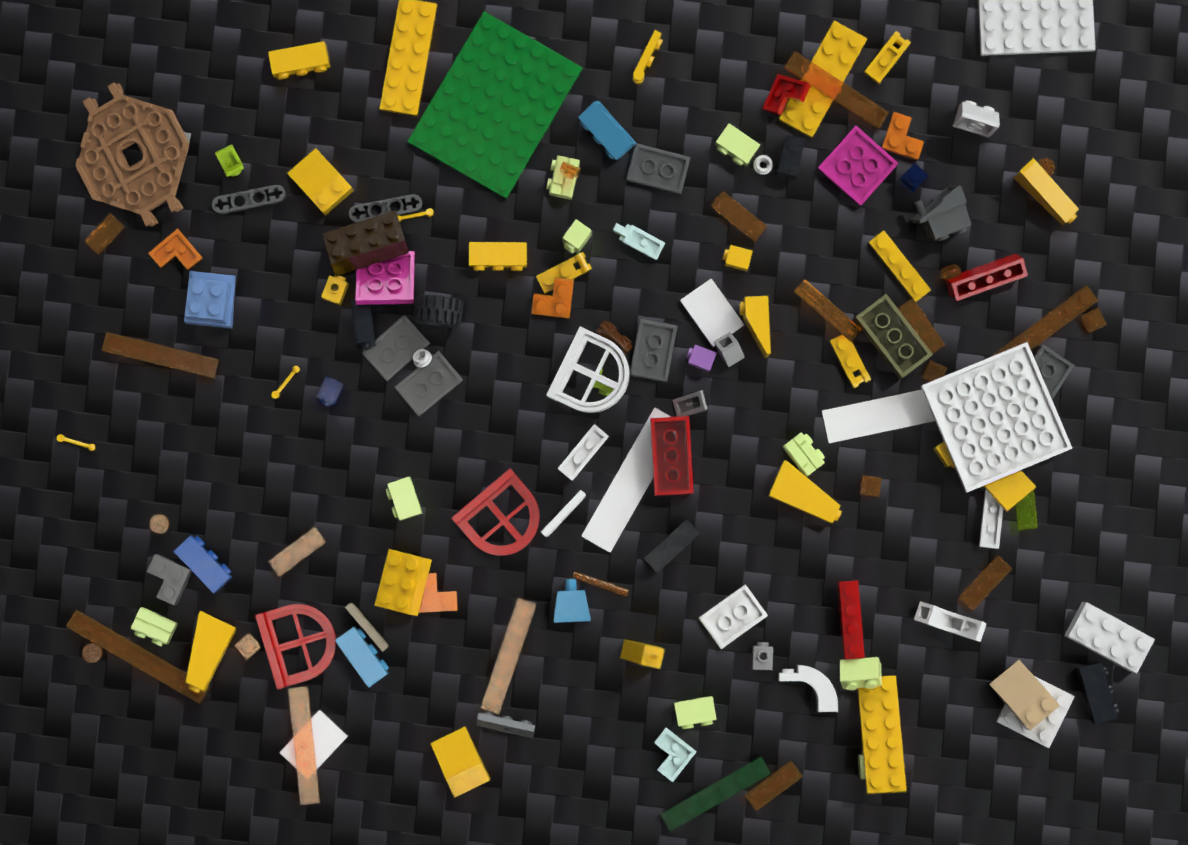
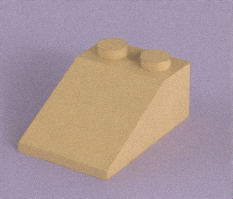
[989,660,1060,730]

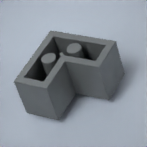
[147,554,193,605]

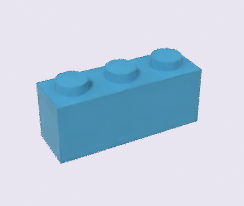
[578,101,636,160]
[335,626,389,688]

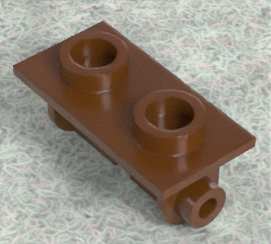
[595,321,633,355]

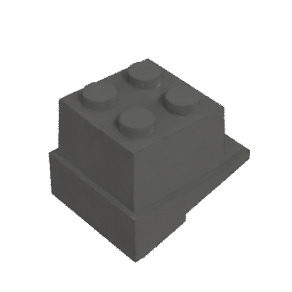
[910,185,971,241]

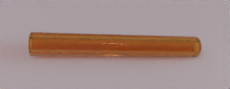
[573,571,629,597]

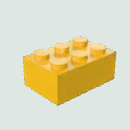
[375,549,432,616]

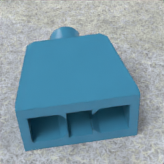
[554,579,591,623]

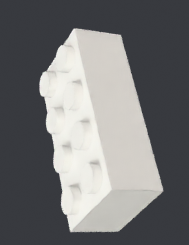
[1064,602,1155,673]

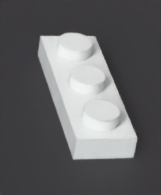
[558,424,609,481]
[979,489,1003,549]

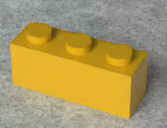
[268,41,330,79]
[469,242,527,271]

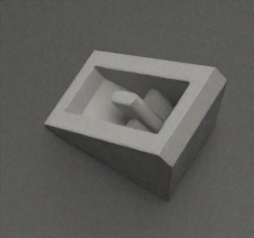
[673,390,707,417]

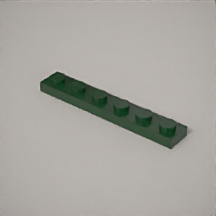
[661,757,771,831]

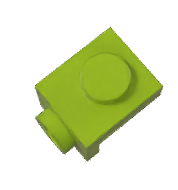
[215,144,244,177]
[590,369,614,397]

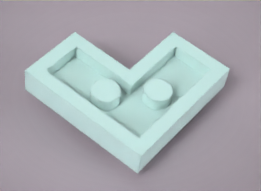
[654,728,696,782]

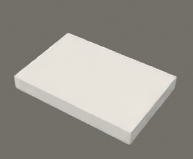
[680,278,744,347]
[541,490,586,537]
[699,584,768,649]
[280,710,348,779]

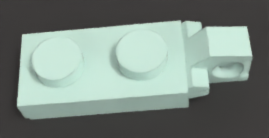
[613,223,665,260]

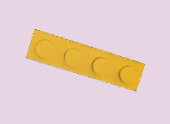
[868,231,931,302]

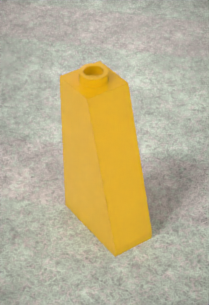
[1013,158,1079,225]
[768,460,842,524]
[186,611,236,693]
[620,639,664,669]

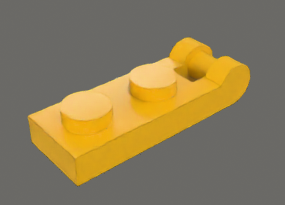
[633,30,663,84]
[864,31,911,84]
[536,252,592,294]
[830,333,871,388]

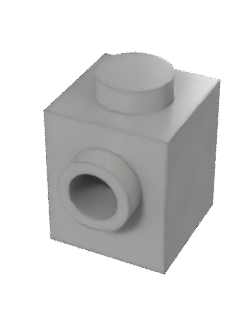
[714,332,745,367]
[752,642,773,670]

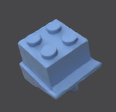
[184,271,236,329]

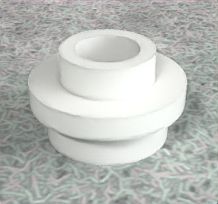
[754,155,773,175]
[413,349,432,368]

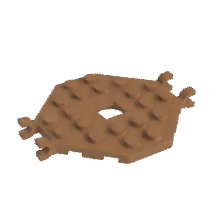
[75,83,189,227]

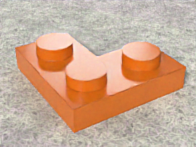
[882,112,924,161]
[148,229,203,271]
[532,277,574,318]
[419,573,458,613]

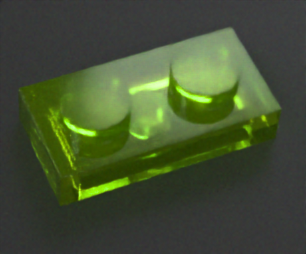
[1015,490,1038,530]

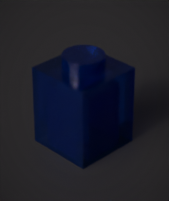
[900,163,929,192]
[316,376,345,407]

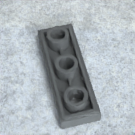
[476,712,535,739]

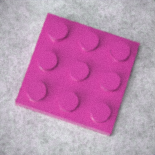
[818,126,899,206]
[355,251,415,305]

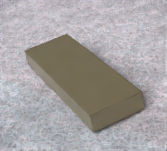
[345,603,389,652]

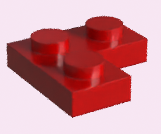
[762,74,811,116]

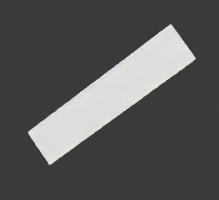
[822,390,935,443]
[582,408,671,553]

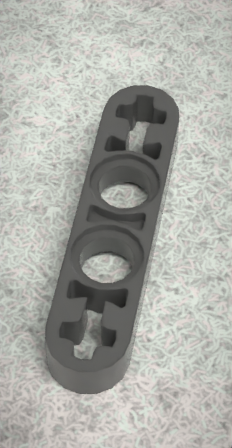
[212,185,286,214]
[349,194,423,223]

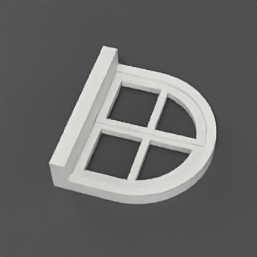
[547,327,629,413]

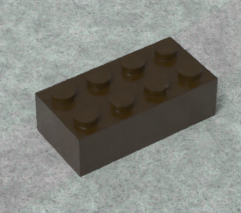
[323,210,409,276]

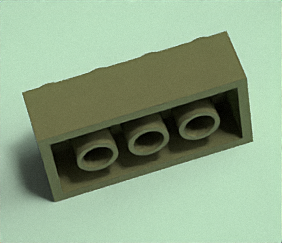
[854,294,933,379]

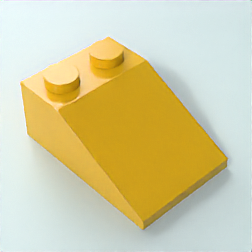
[287,148,354,216]
[739,296,771,357]
[430,726,490,797]

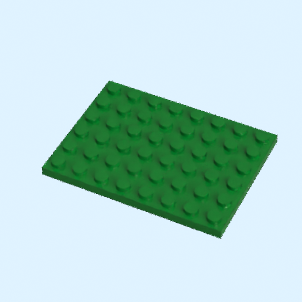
[408,11,583,199]

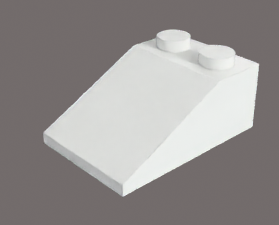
[953,100,1000,138]

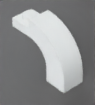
[914,601,987,642]
[778,665,838,712]

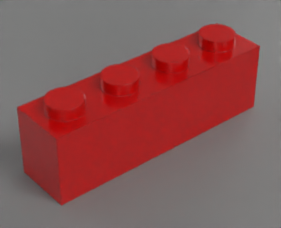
[945,253,1028,301]
[837,580,865,659]

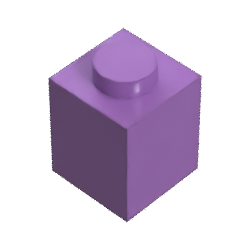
[686,345,717,372]

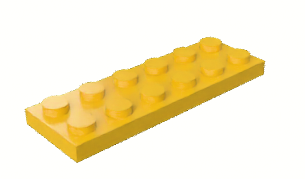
[380,0,437,116]
[779,20,867,138]
[857,676,907,794]

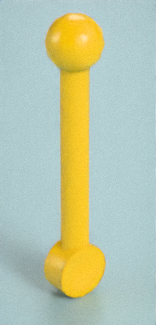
[397,208,434,221]
[272,366,300,399]
[57,434,95,451]

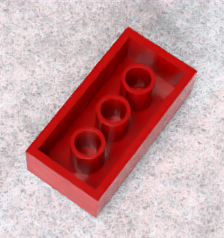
[650,416,694,496]

